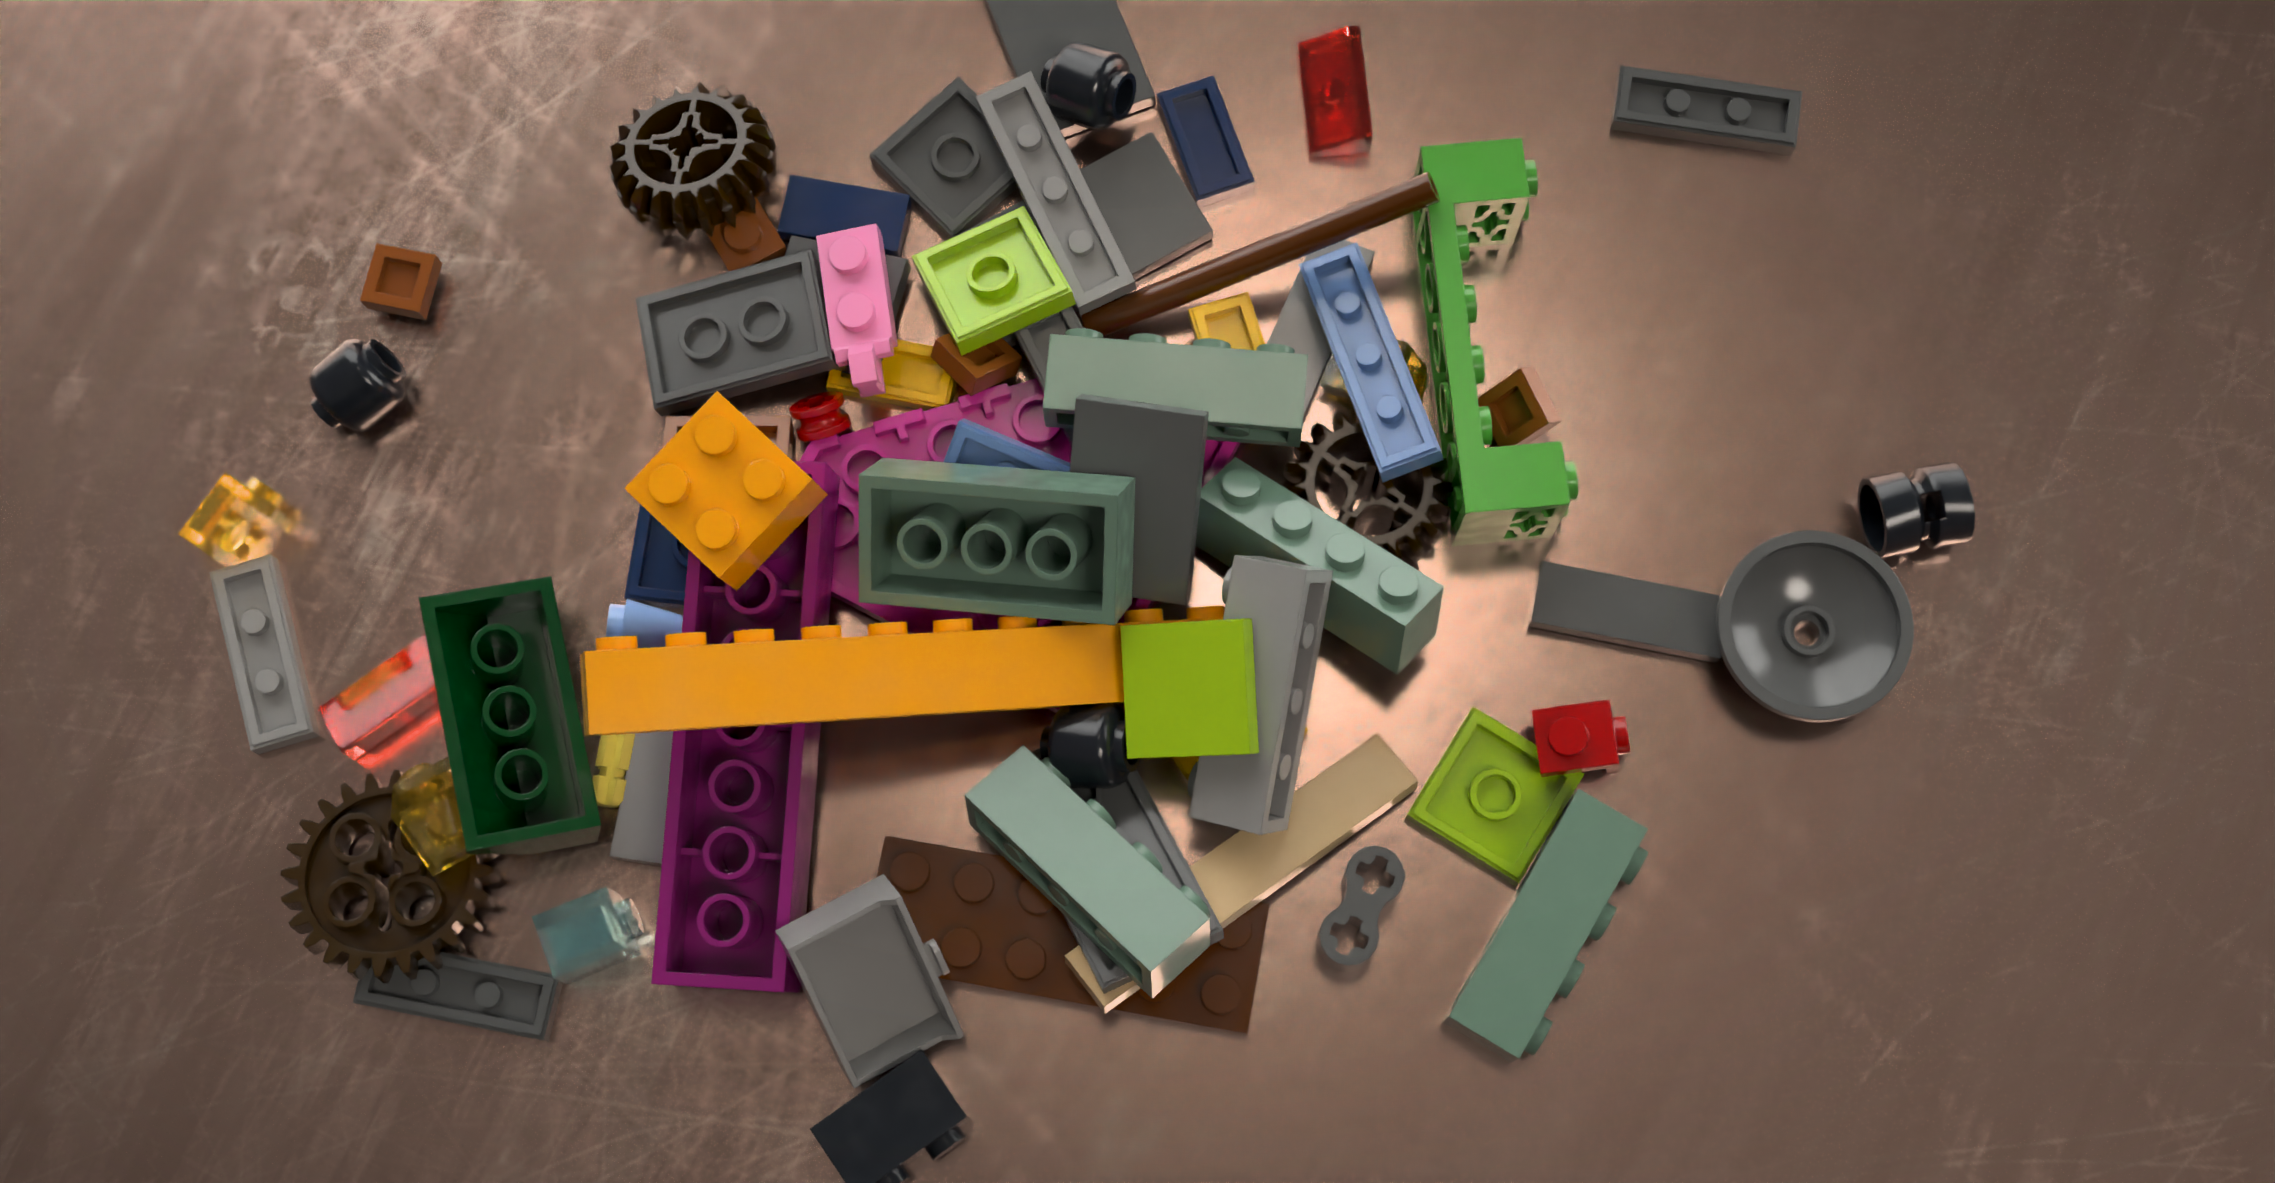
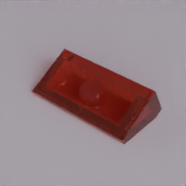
[1297,25,1373,158]
[318,634,438,760]

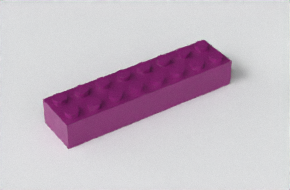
[651,461,840,993]

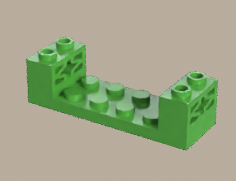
[1412,137,1578,546]

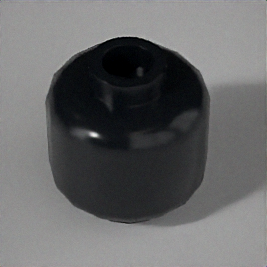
[1041,42,1136,131]
[309,339,407,431]
[1040,703,1141,789]

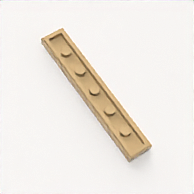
[1065,733,1418,1014]

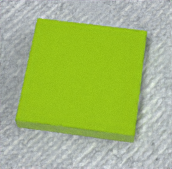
[912,206,1076,356]
[1120,618,1259,759]
[1405,707,1584,886]

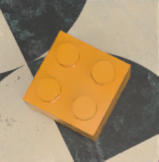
[624,391,828,591]

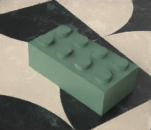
[859,458,1136,625]

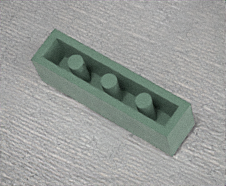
[1043,328,1308,447]
[1196,457,1444,675]
[964,745,1210,999]
[1442,789,1649,1063]

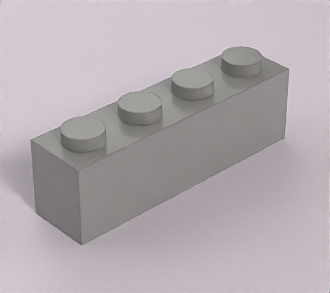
[1188,555,1333,835]

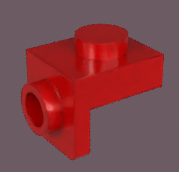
[1531,699,1631,777]

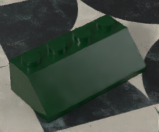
[419,576,601,854]

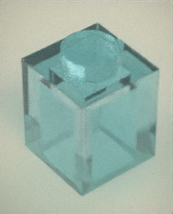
[532,886,644,984]

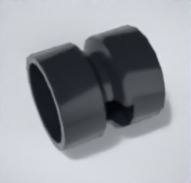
[1857,461,1975,559]

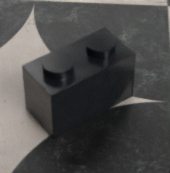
[810,1049,972,1183]

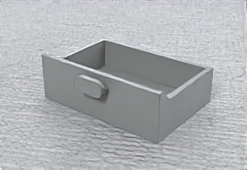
[775,874,965,1089]

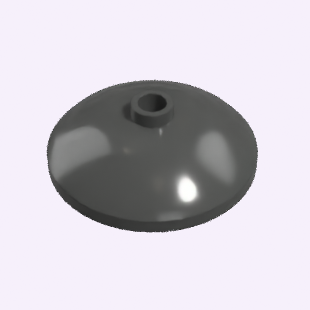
[1716,530,1914,723]

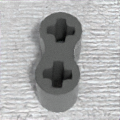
[1316,845,1405,972]

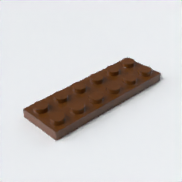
[877,835,1270,1036]

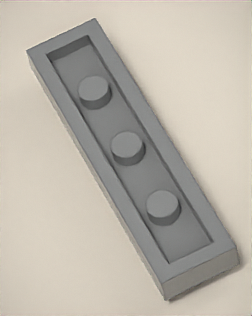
[976,71,1137,316]

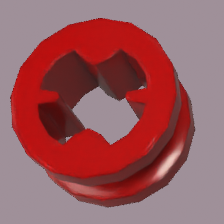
[789,391,852,441]

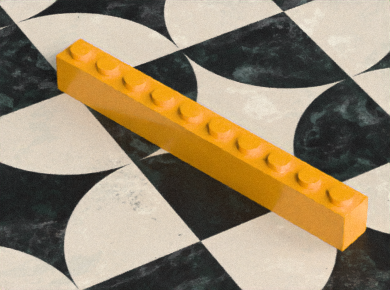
[580,605,1225,737]

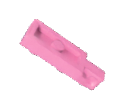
[816,223,898,398]

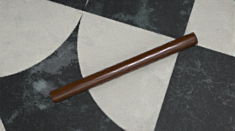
[1081,172,1440,337]

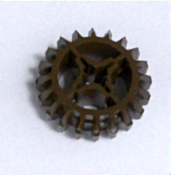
[609,82,777,241]
[1284,411,1453,562]

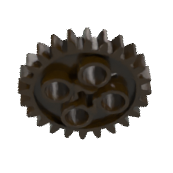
[280,770,501,983]

